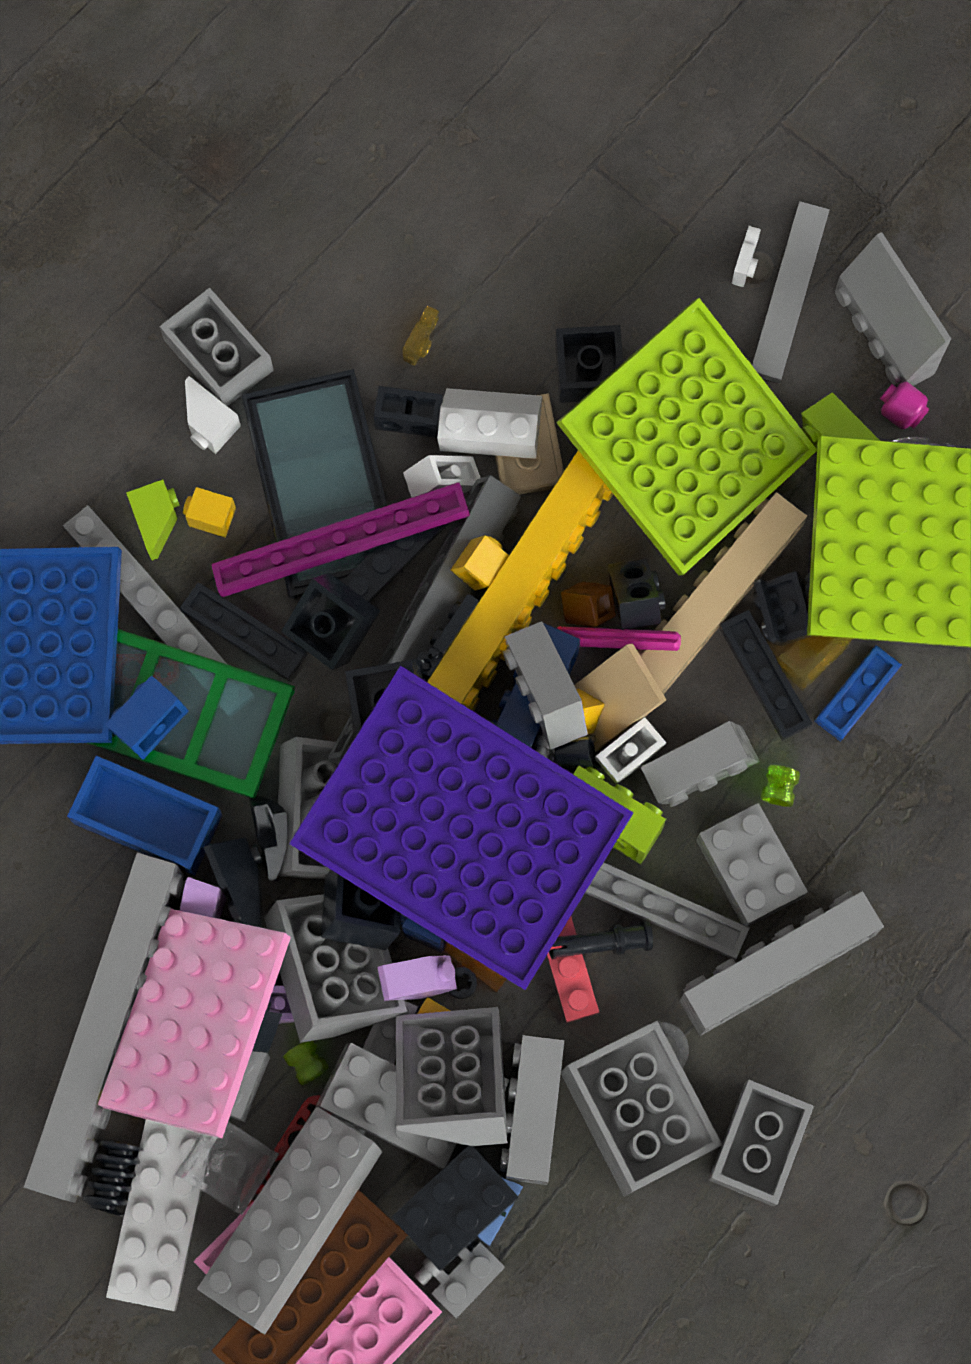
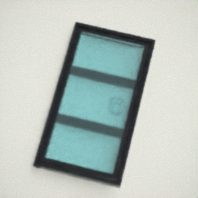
[241,369,403,599]

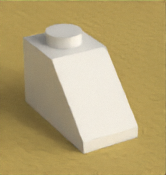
[185,376,241,454]
[403,455,480,497]
[595,717,666,783]

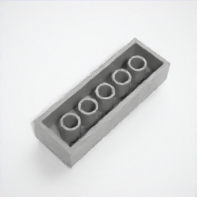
[679,891,884,1036]
[197,1107,382,1335]

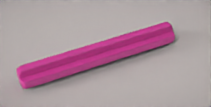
[556,626,681,651]

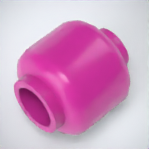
[880,382,929,430]

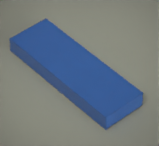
[814,645,902,742]

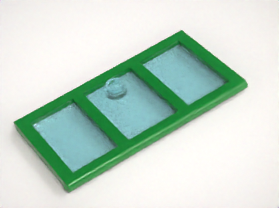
[87,629,295,799]

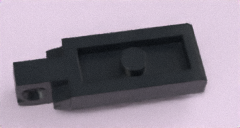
[417,594,479,680]

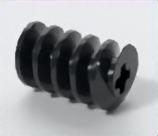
[82,1140,144,1217]

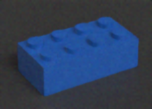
[67,756,223,876]

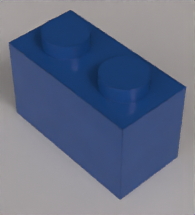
[105,675,189,760]

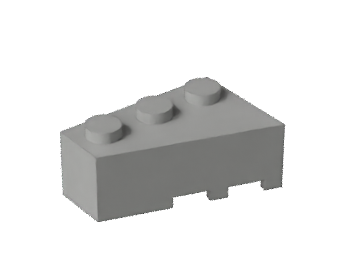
[503,621,588,750]
[641,721,760,807]

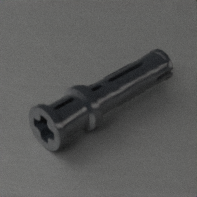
[549,920,653,959]

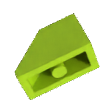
[126,480,180,560]

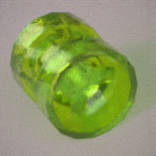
[760,765,801,807]
[283,1041,330,1086]

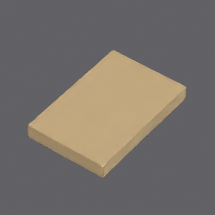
[495,393,564,495]
[574,643,666,752]

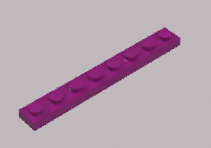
[211,482,470,597]

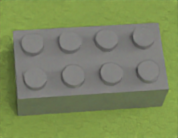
[500,1035,564,1185]
[315,1043,456,1169]

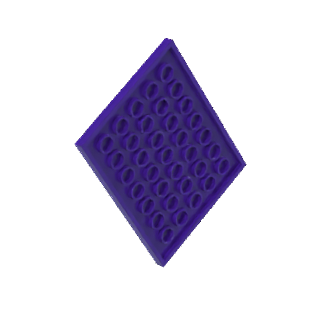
[289,666,633,990]

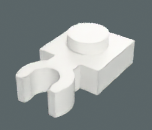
[731,226,761,287]

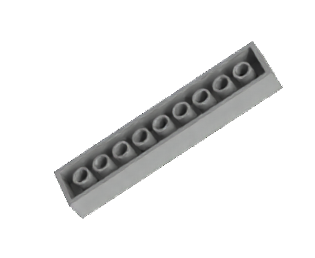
[24,853,186,1203]

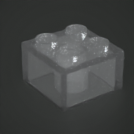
[175,1121,279,1215]

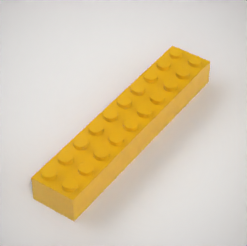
[427,451,613,711]

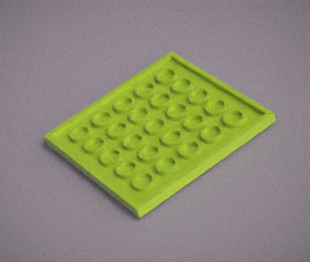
[556,298,817,576]
[807,436,971,648]

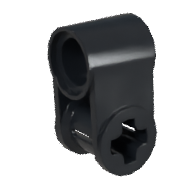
[555,735,600,772]

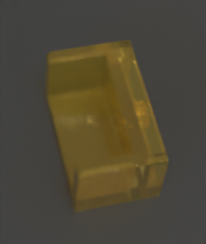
[777,636,853,691]

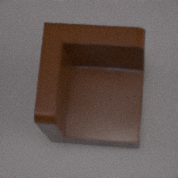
[561,582,616,627]

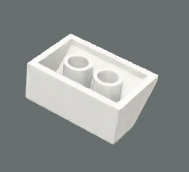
[437,388,542,459]

